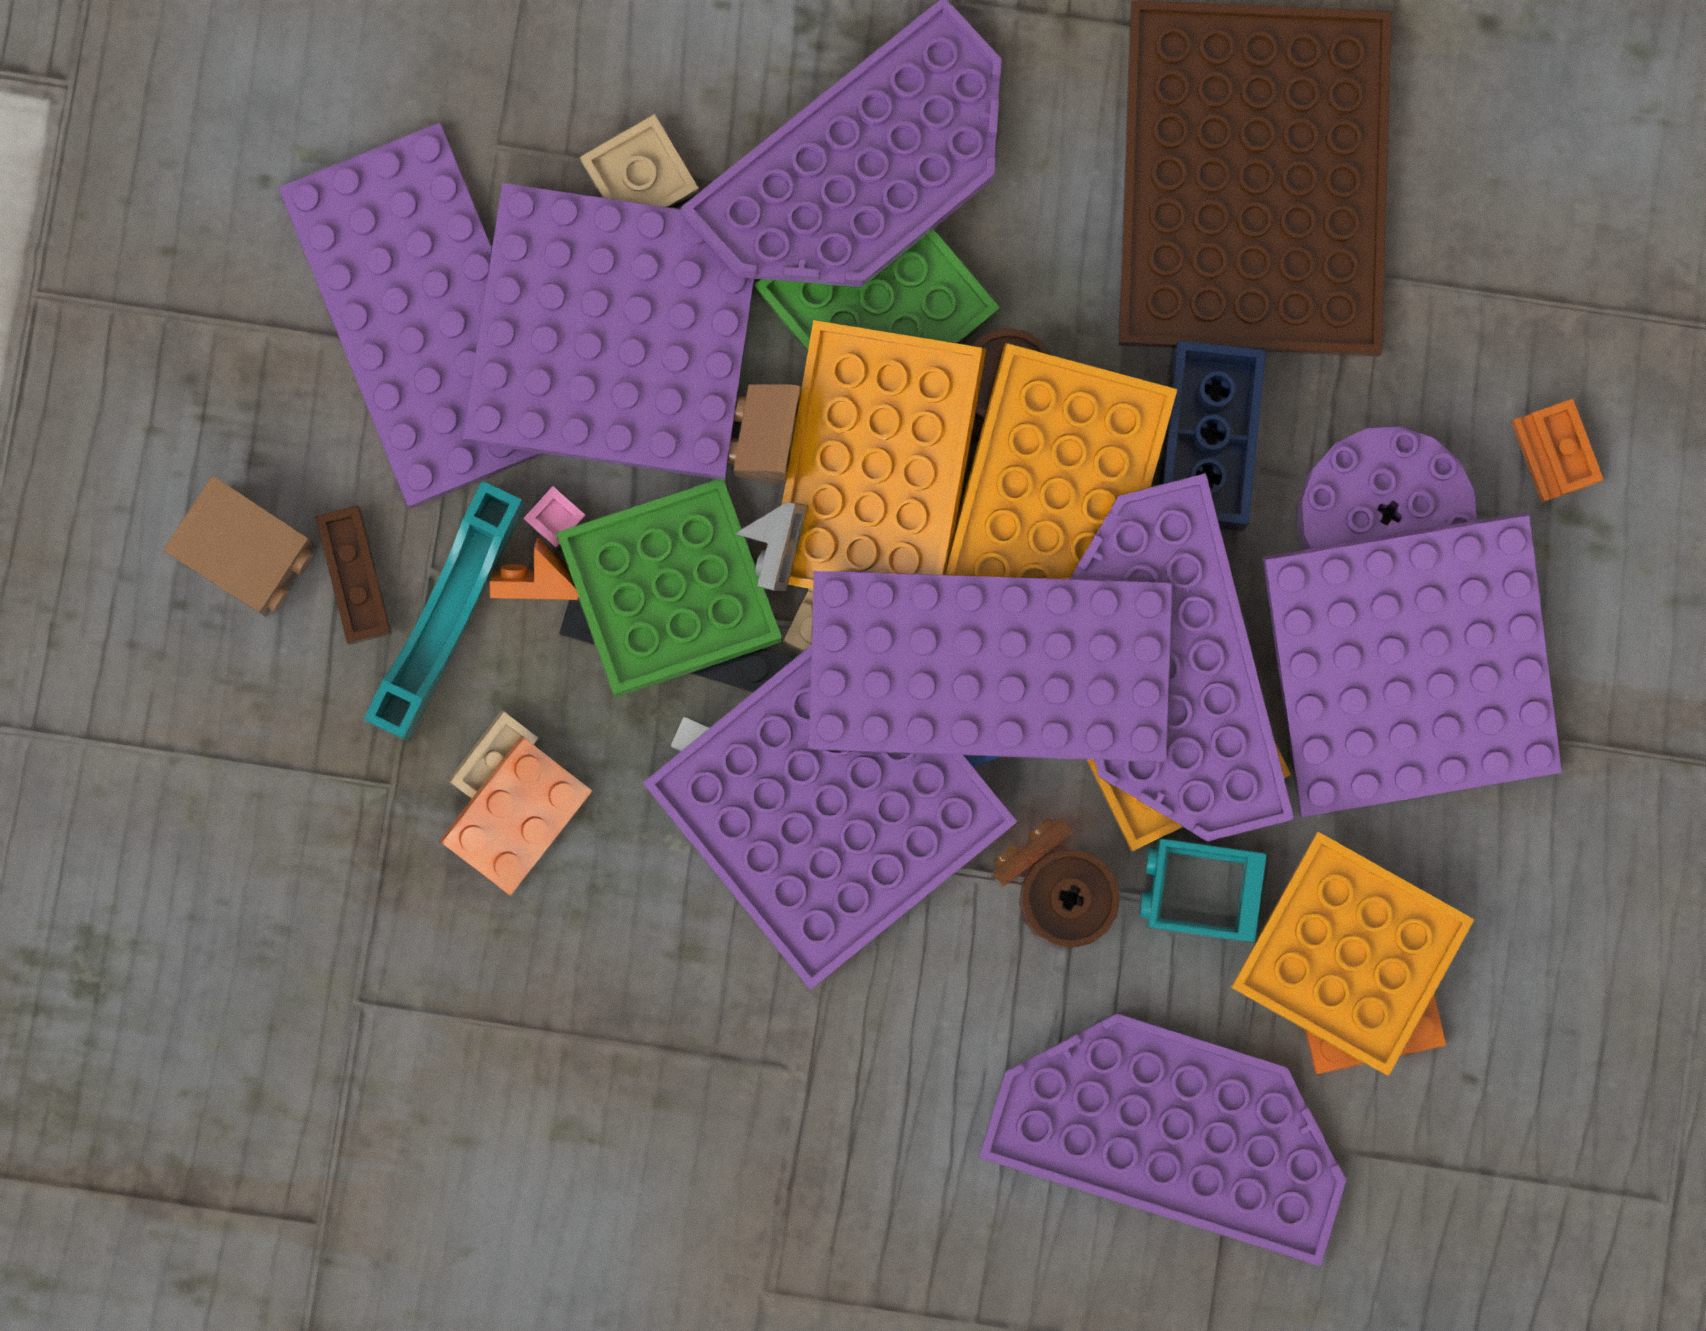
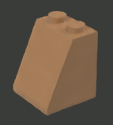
[163,475,314,617]

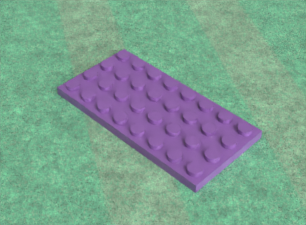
[278,123,544,509]
[808,571,1172,762]

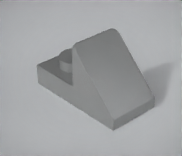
[736,502,808,591]

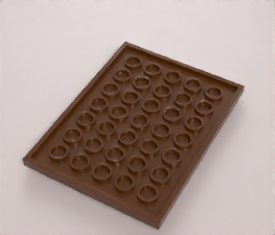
[1118,0,1392,356]

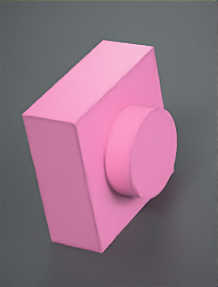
[523,486,586,549]

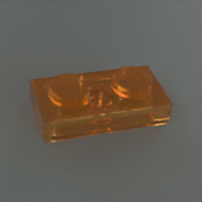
[991,818,1074,888]

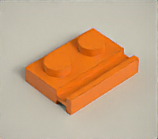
[1511,398,1604,503]

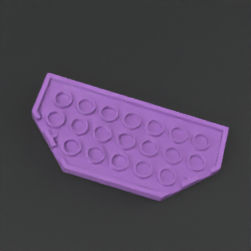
[681,0,1002,287]
[1070,473,1294,841]
[978,1014,1347,1266]

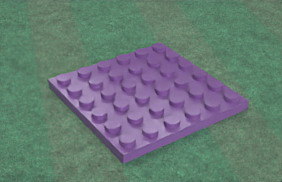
[462,183,754,480]
[1263,512,1562,817]
[643,646,1018,990]

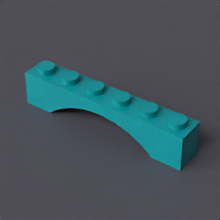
[363,481,526,743]

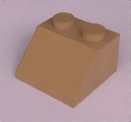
[727,384,801,485]

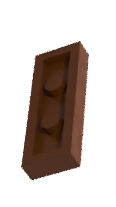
[315,505,392,645]

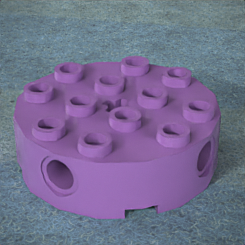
[1296,426,1477,550]

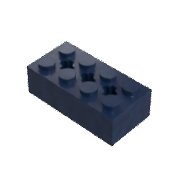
[1160,340,1266,531]

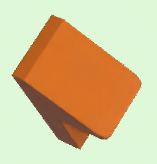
[490,538,579,600]

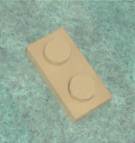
[448,710,538,798]

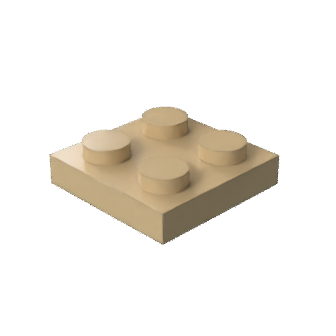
[579,114,699,208]

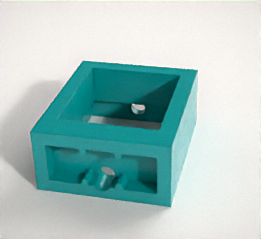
[1139,839,1266,943]

